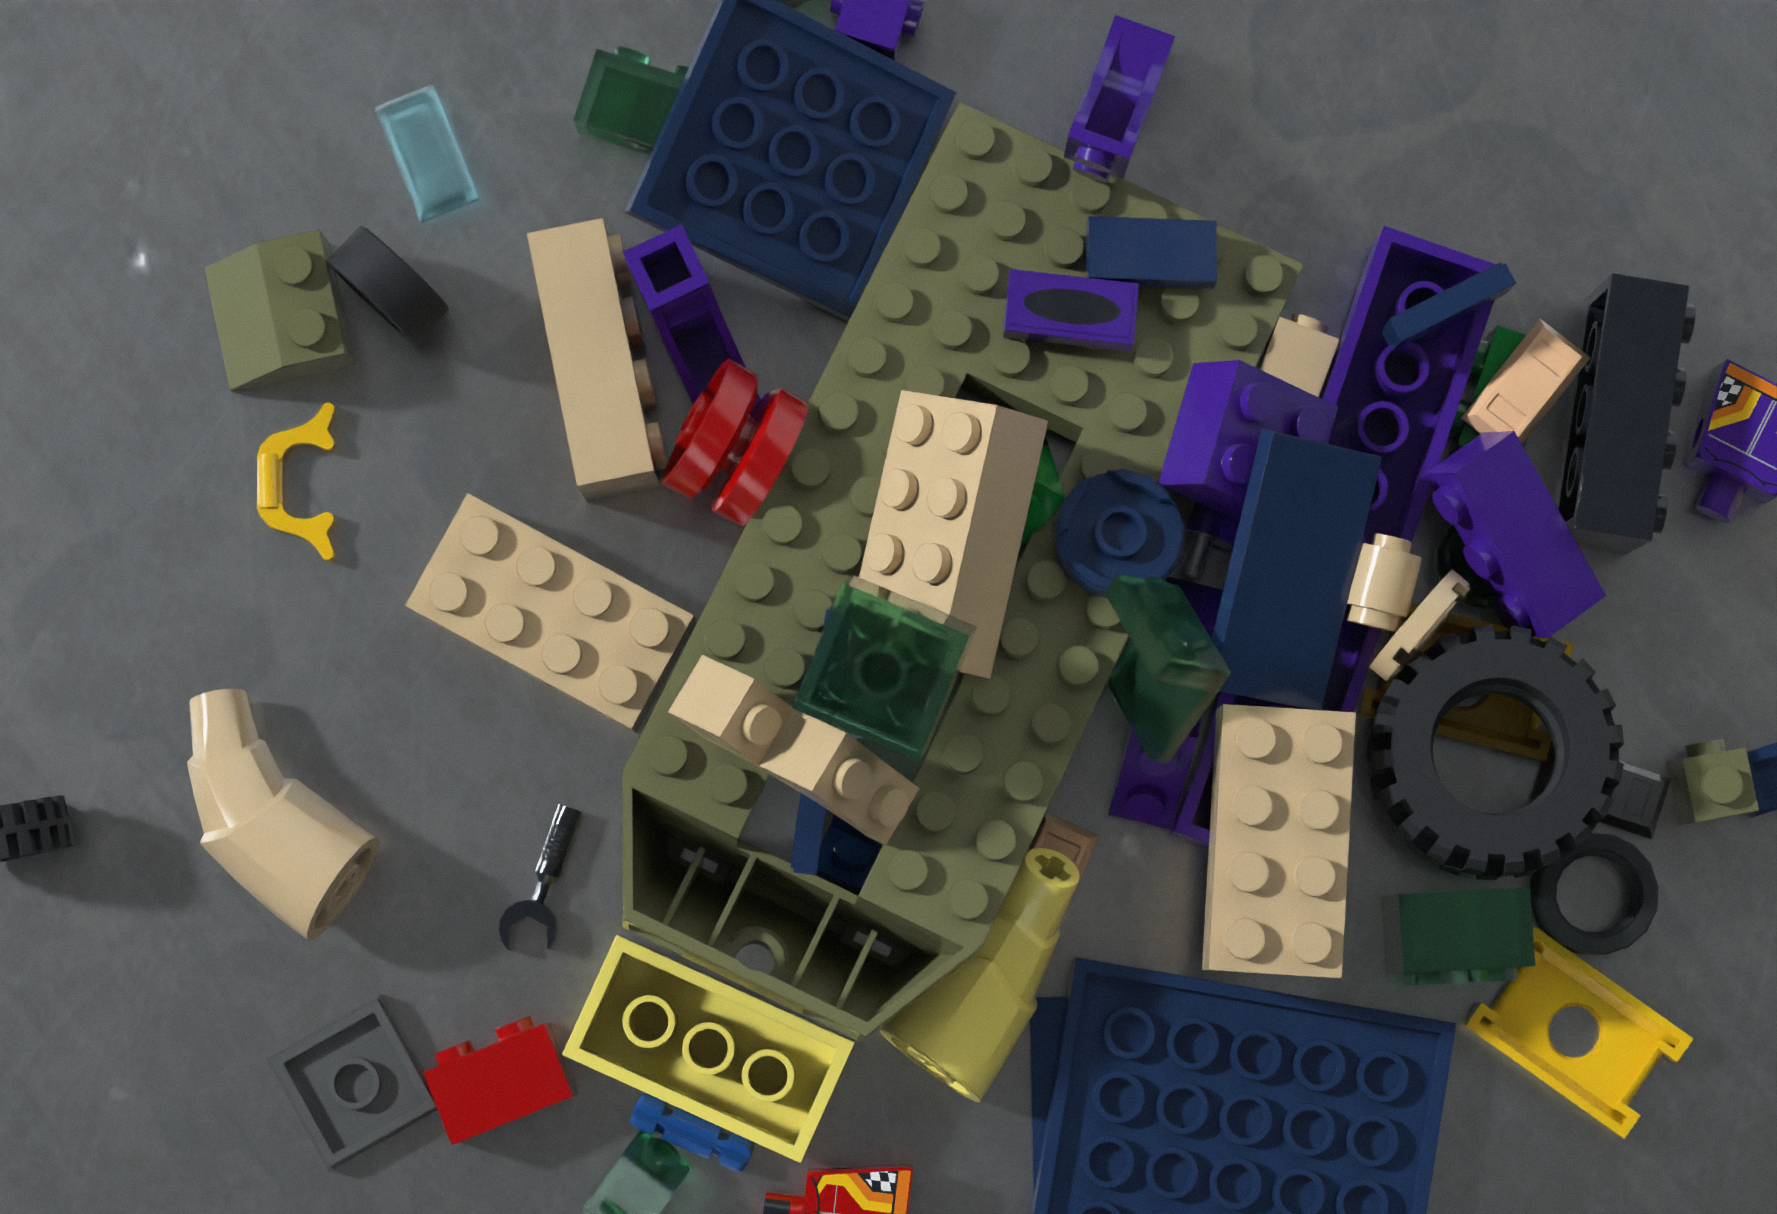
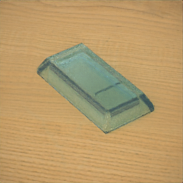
[374,84,480,223]

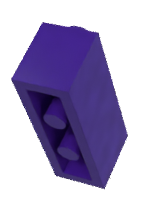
[1425,431,1606,638]

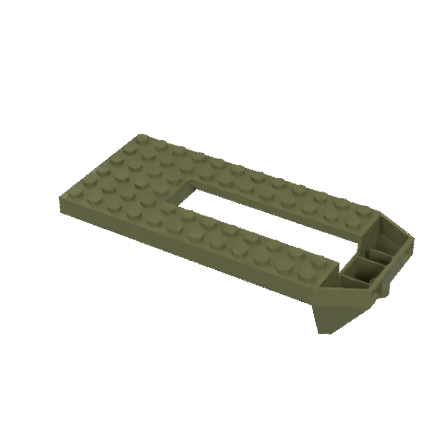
[622,102,1304,1043]

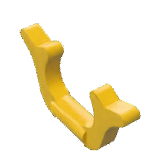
[256,402,336,562]

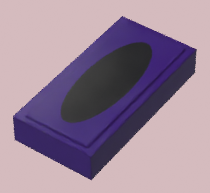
[1003,269,1139,352]

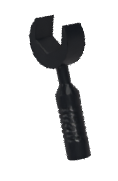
[499,804,582,950]

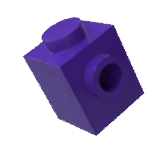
[830,0,925,61]

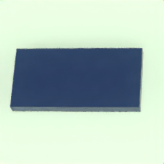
[1200,429,1382,710]

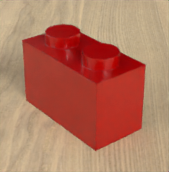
[423,1016,578,1145]

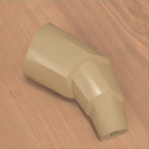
[187,688,380,941]

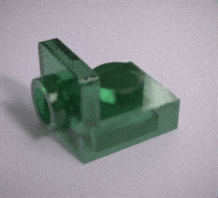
[582,1130,692,1214]

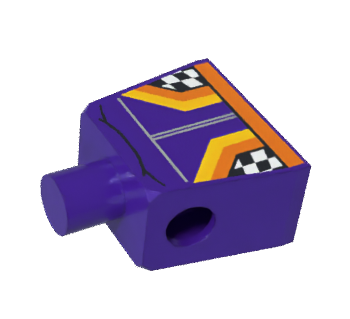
[1684,359,1777,523]

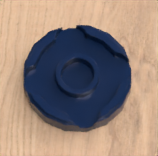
[1053,469,1186,601]

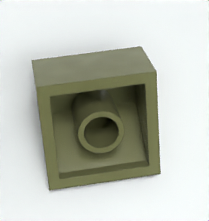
[205,229,355,392]

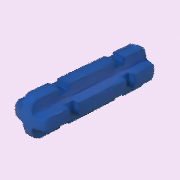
[630,1094,754,1172]

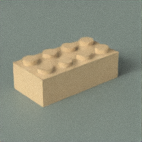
[526,218,668,501]
[848,390,1048,679]
[405,493,697,733]
[1202,704,1356,978]

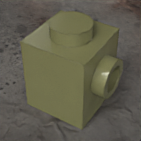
[1667,738,1759,825]

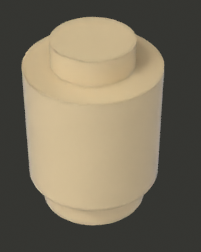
[1346,533,1422,633]

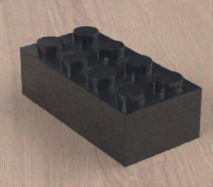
[1557,273,1696,554]

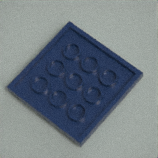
[624,0,957,322]

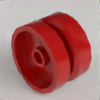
[661,359,809,527]

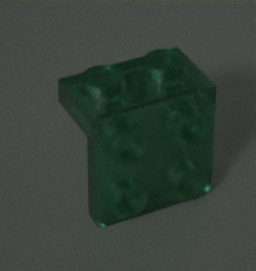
[1105,573,1231,764]

